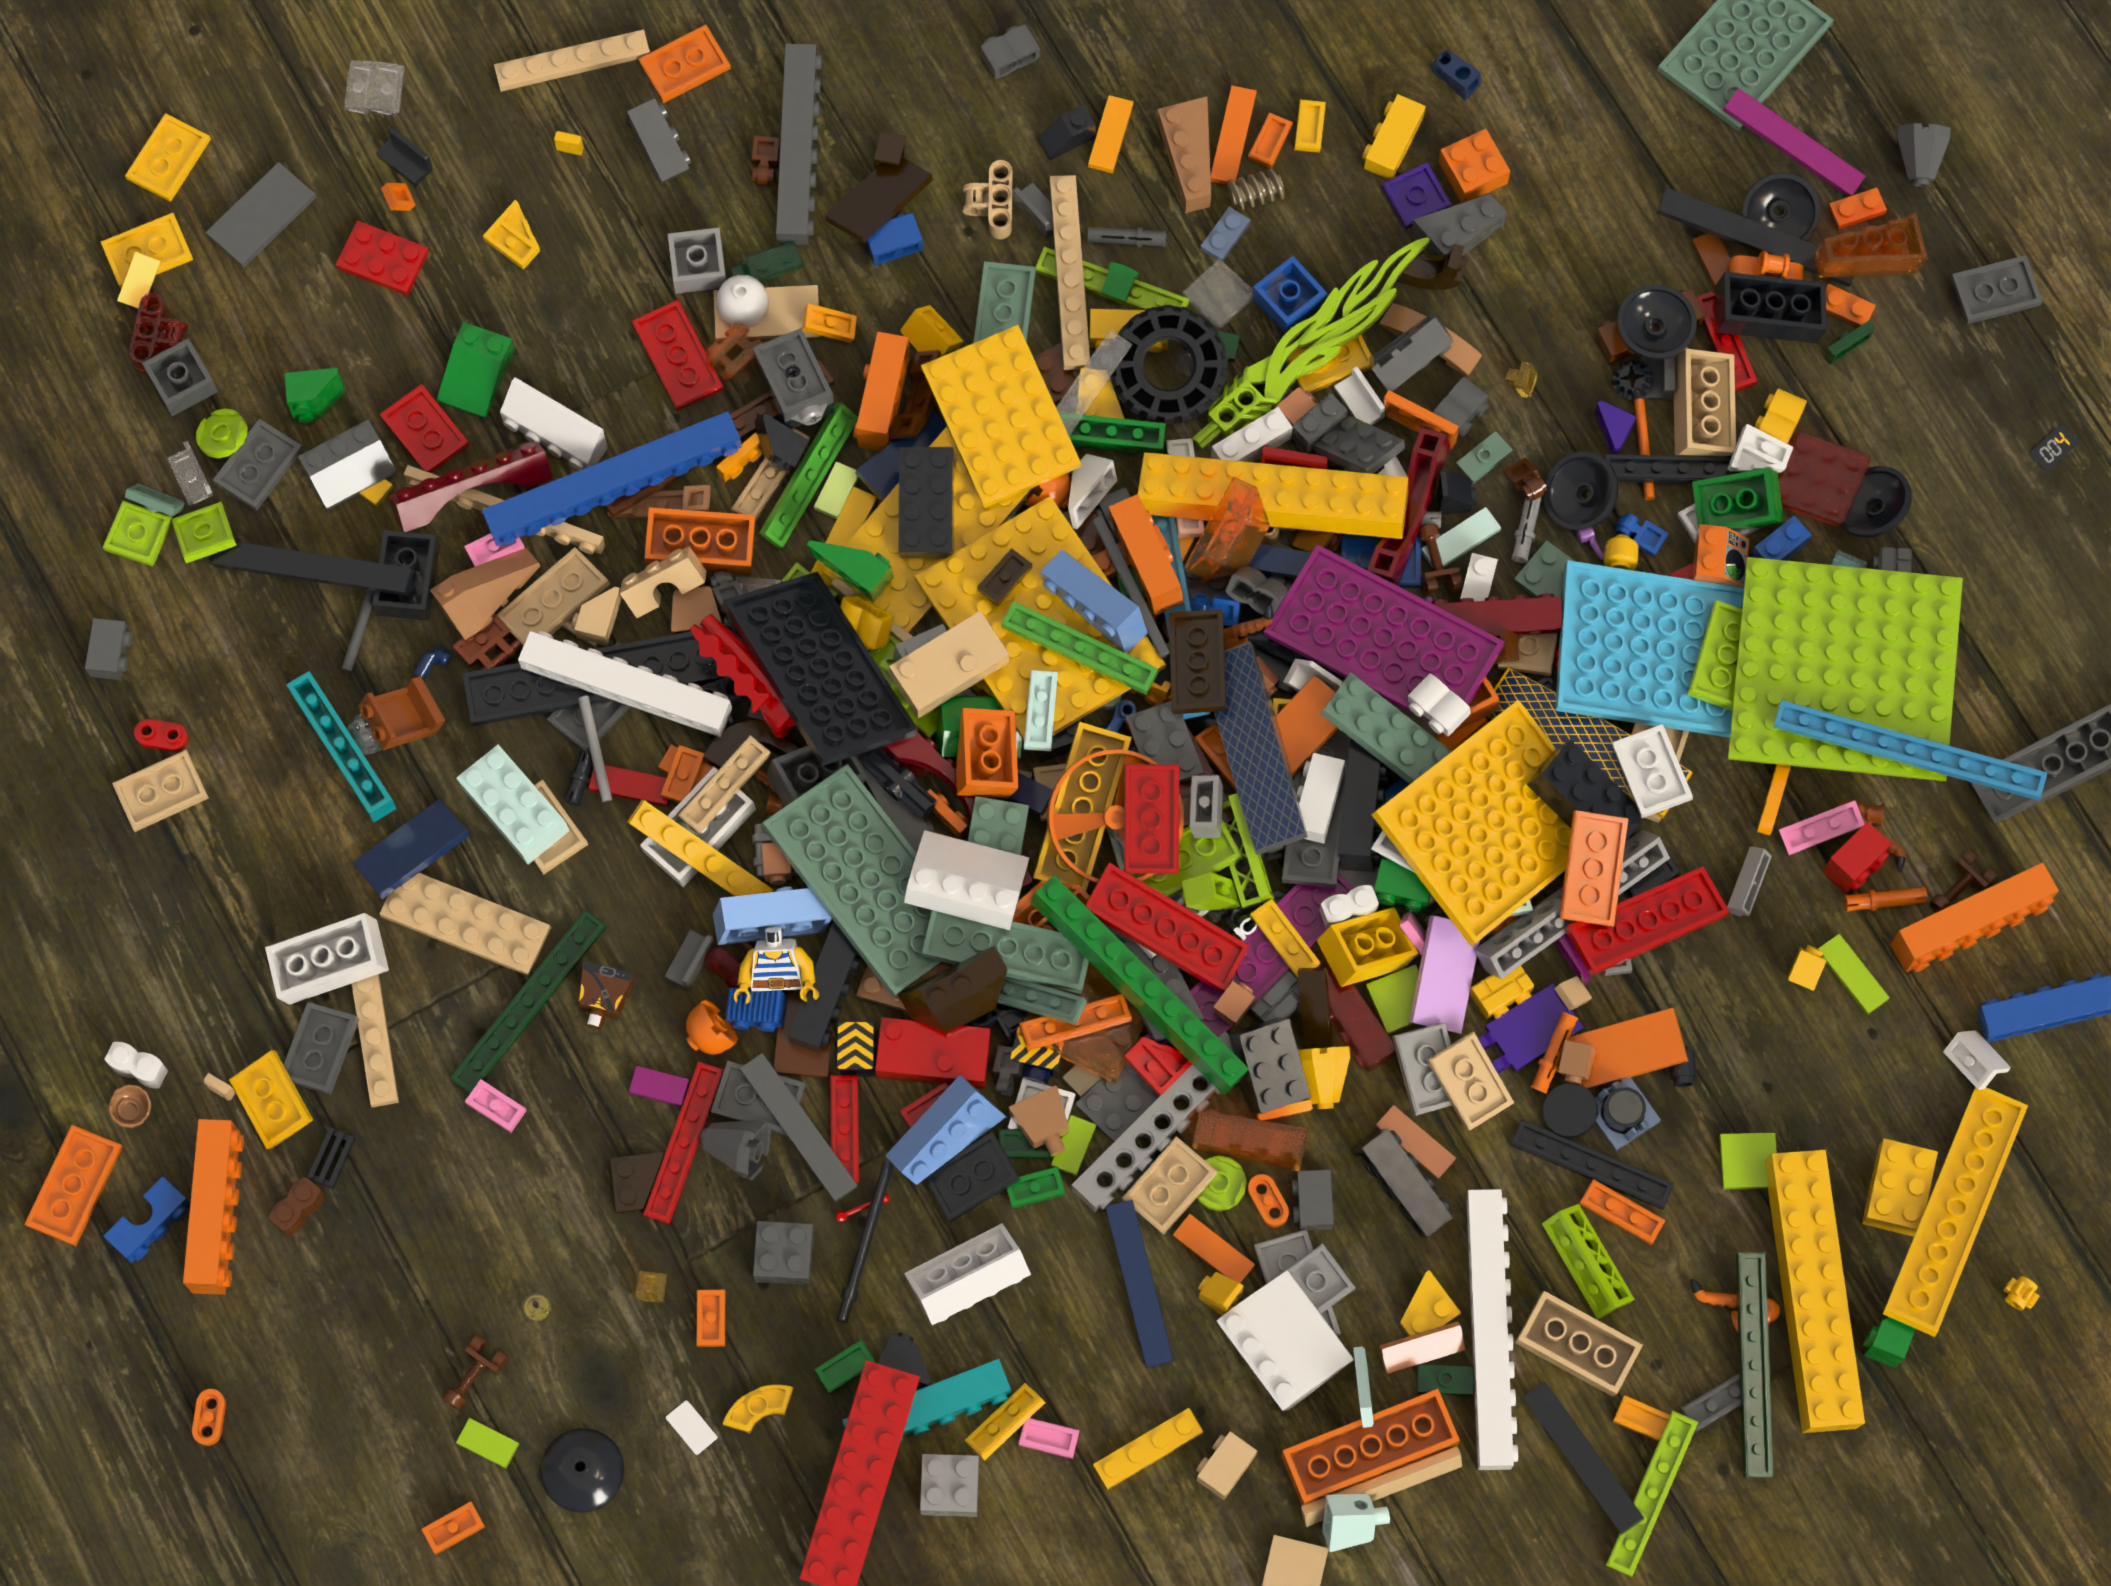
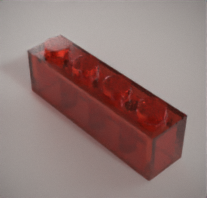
[1324,965,1396,1072]

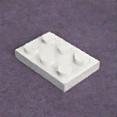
[1612,724,1693,818]

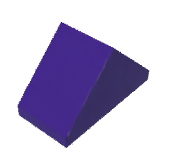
[1595,401,1636,454]

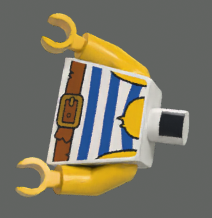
[734,926,819,1004]

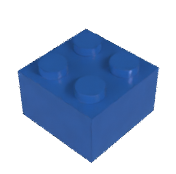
[1252,256,1327,335]

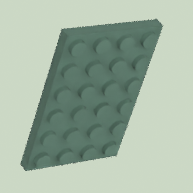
[1657,0,1834,131]

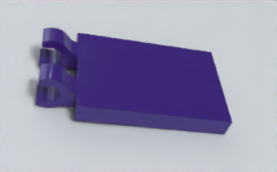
[1478,984,1584,1074]

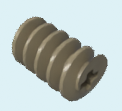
[1227,169,1284,210]

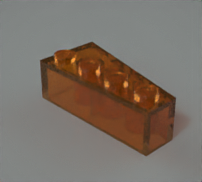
[1814,213,1927,277]
[1192,1109,1309,1171]

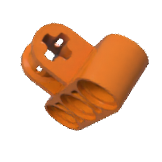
[1729,251,1803,280]

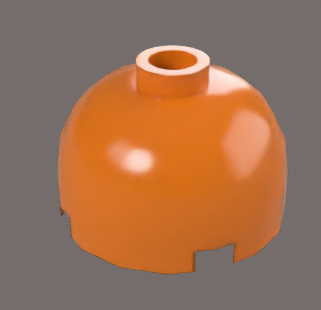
[1024,473,1072,510]
[686,999,738,1055]

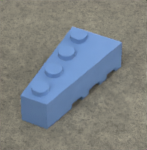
[1040,549,1148,654]
[885,1075,1006,1185]

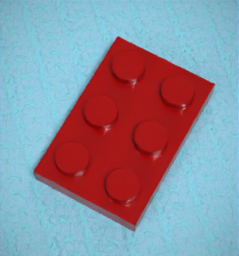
[336,220,429,296]
[379,384,470,473]

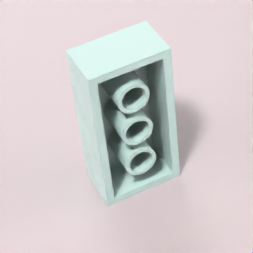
[456,745,570,865]

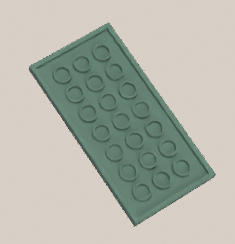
[761,764,942,997]

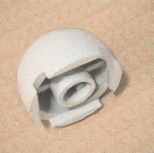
[716,275,769,329]

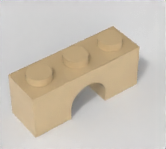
[620,546,707,618]

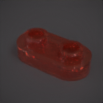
[705,946,749,988]

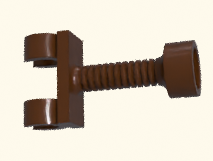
[1418,524,1463,597]
[1928,849,1999,913]
[441,1334,509,1410]

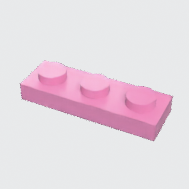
[1779,800,1865,855]

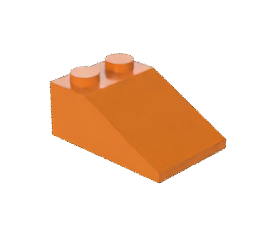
[956,708,1018,798]

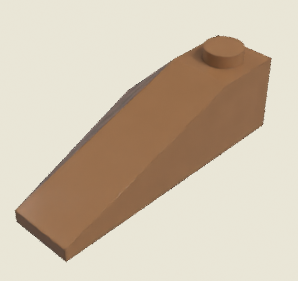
[430,548,540,640]

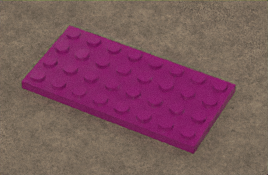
[1264,545,1505,734]

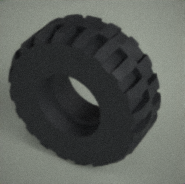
[1109,305,1228,425]

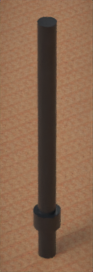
[837,1161,894,1323]

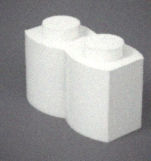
[1408,673,1471,736]
[1319,885,1379,928]
[105,1042,168,1088]

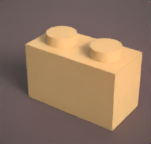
[1196,1431,1257,1500]

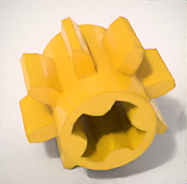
[2003,1276,2040,1311]

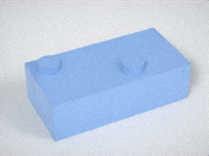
[713,887,832,945]

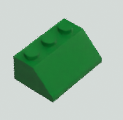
[936,696,1022,758]

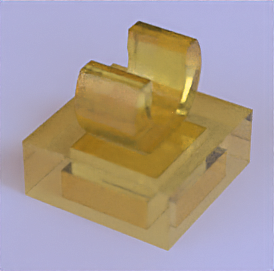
[1506,362,1538,398]
[635,1271,667,1303]

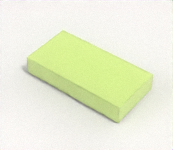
[814,462,859,519]

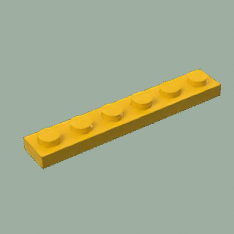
[627,800,773,896]

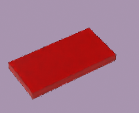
[631,300,724,411]
[1124,764,1180,874]

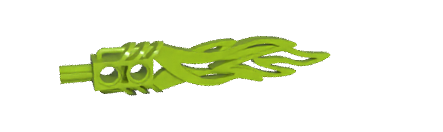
[1192,238,1429,450]

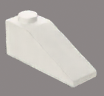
[1068,454,1117,529]
[1460,553,1498,602]

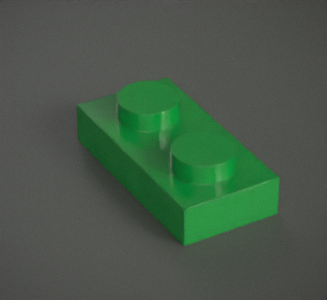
[1007,1167,1065,1209]

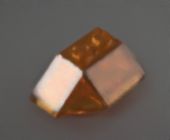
[1184,476,1270,580]

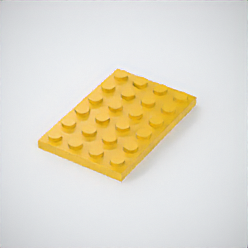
[921,325,1082,508]

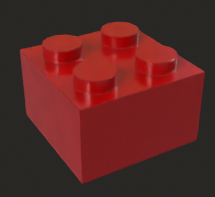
[1822,822,1891,895]

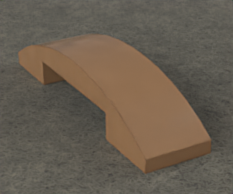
[1379,303,1482,377]
[607,485,711,519]

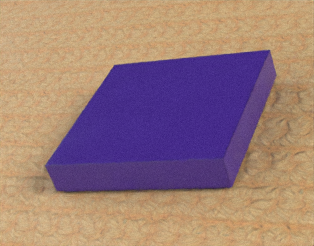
[1381,162,1452,229]

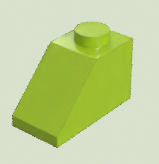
[1182,872,1240,911]

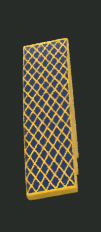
[1487,667,1692,819]

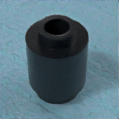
[1669,1045,1697,1087]

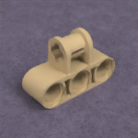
[963,160,1013,240]

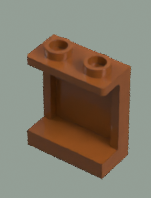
[358,676,445,750]

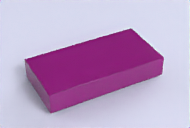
[629,1066,690,1107]

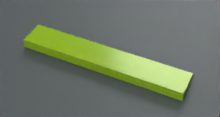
[1036,247,1190,310]
[1606,1411,1698,1577]

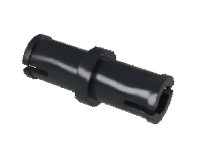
[563,750,593,806]

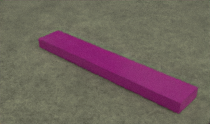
[1722,88,1866,197]

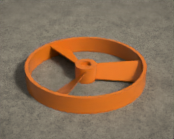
[1047,749,1184,883]

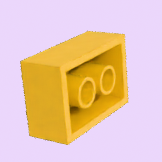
[1316,907,1419,987]
[1862,1138,1938,1237]

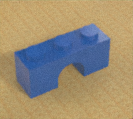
[103,1176,190,1264]

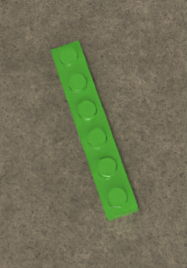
[759,402,858,548]
[1001,601,1158,695]

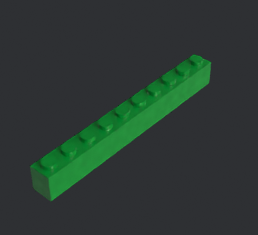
[1030,875,1249,1095]

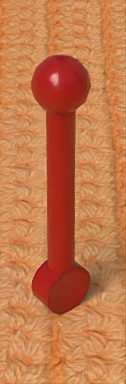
[835,1193,890,1222]

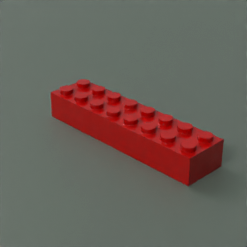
[799,1360,920,1586]

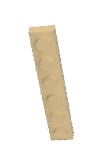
[494,29,650,91]
[352,974,399,1108]

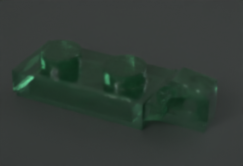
[729,241,803,282]

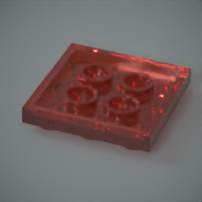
[1778,431,1871,527]

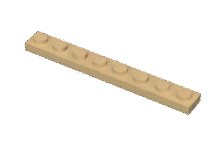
[1049,175,1090,370]
[404,465,605,555]

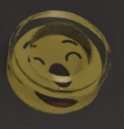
[522,1292,551,1322]

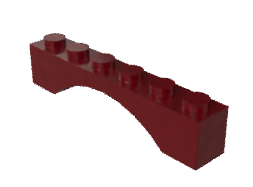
[1367,427,1451,586]
[389,442,553,533]
[881,723,990,826]

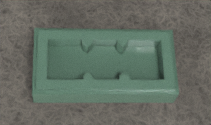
[1455,431,1513,485]
[125,483,185,516]

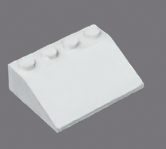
[904,830,1029,930]
[1217,1270,1354,1411]

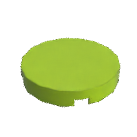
[196,408,248,458]
[1197,1155,1247,1211]

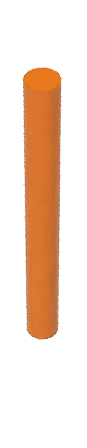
[1634,398,1655,500]

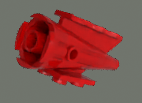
[690,614,796,738]

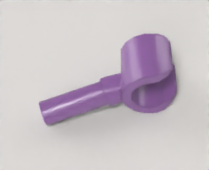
[1576,528,1604,560]

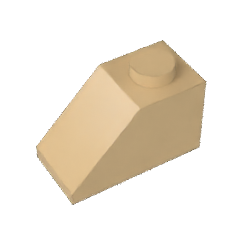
[572,587,622,646]

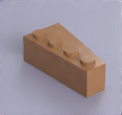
[1157,96,1211,213]

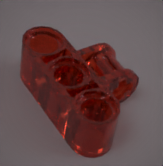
[129,293,188,372]

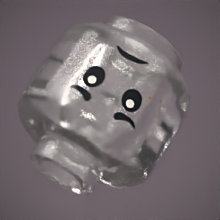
[348,714,382,755]

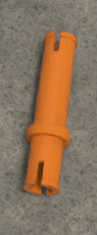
[1843,886,1927,912]
[1530,1011,1578,1094]

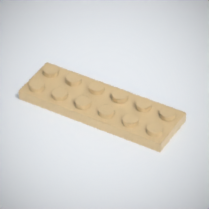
[380,873,551,976]

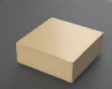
[1554,976,1592,1011]
[203,1073,236,1101]

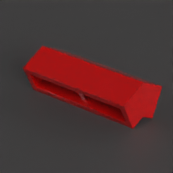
[1260,446,1328,469]

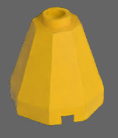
[1298,1046,1350,1109]

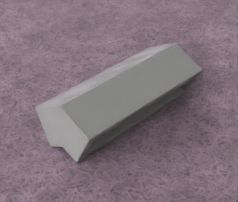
[1727,847,1772,917]

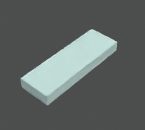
[1421,507,1501,568]
[1024,670,1058,751]
[1354,1347,1374,1428]

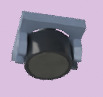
[1595,1078,1661,1152]

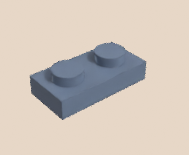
[1200,207,1251,263]

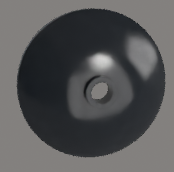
[1742,172,1820,241]
[1617,285,1697,360]
[1543,452,1619,531]
[1834,466,1912,538]
[540,1428,625,1513]

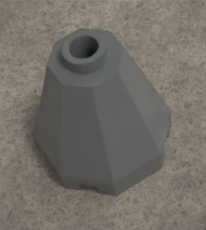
[1897,123,1951,187]
[700,1120,771,1180]

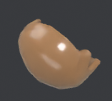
[109,1084,151,1128]

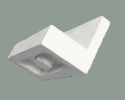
[1334,366,1385,425]
[1283,659,1342,692]
[1943,1030,2011,1090]

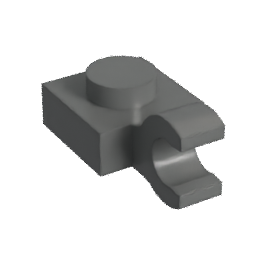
[993,1046,1024,1097]

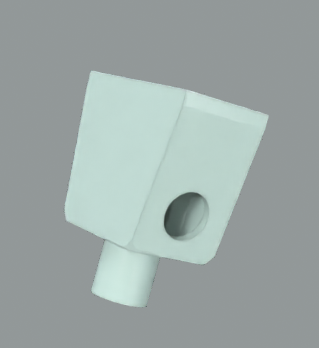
[1322,1494,1390,1552]

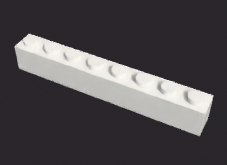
[518,631,732,737]

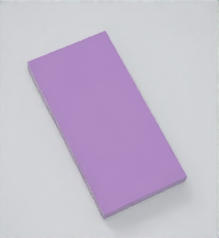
[1409,915,1480,1034]

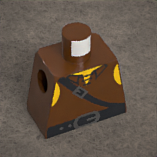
[579,961,636,1030]

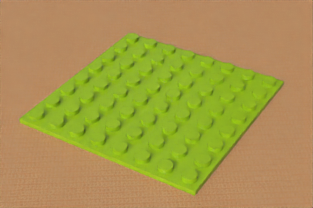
[1728,557,1963,781]

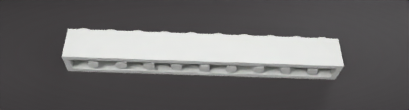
[1466,1189,1518,1470]

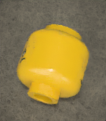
[1604,534,1639,570]

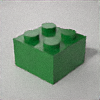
[1374,859,1431,914]

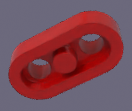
[134,719,189,752]

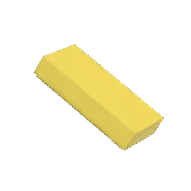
[117,252,161,310]

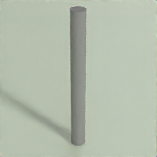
[578,696,612,802]

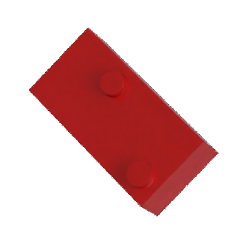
[875,1018,991,1089]

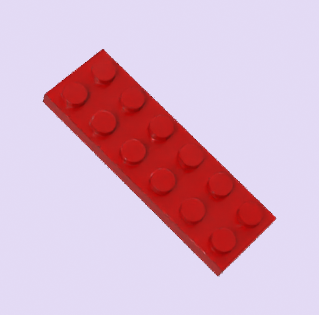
[1085,862,1249,993]
[1565,866,1730,976]

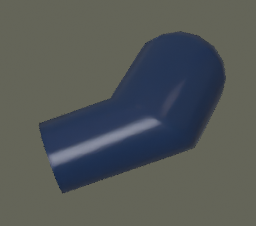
[413,647,451,679]

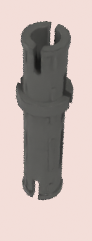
[1088,226,1166,248]

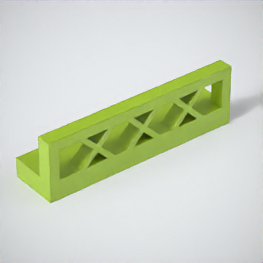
[1222,793,1274,909]
[1542,1204,1635,1320]

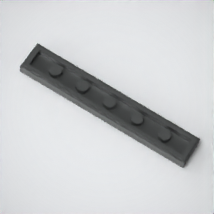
[1093,515,1170,663]
[740,1053,858,1202]

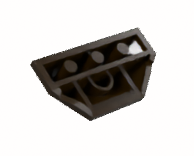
[898,945,1007,1033]

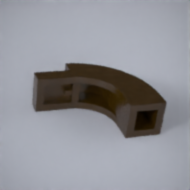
[1393,243,1468,290]
[703,720,800,769]

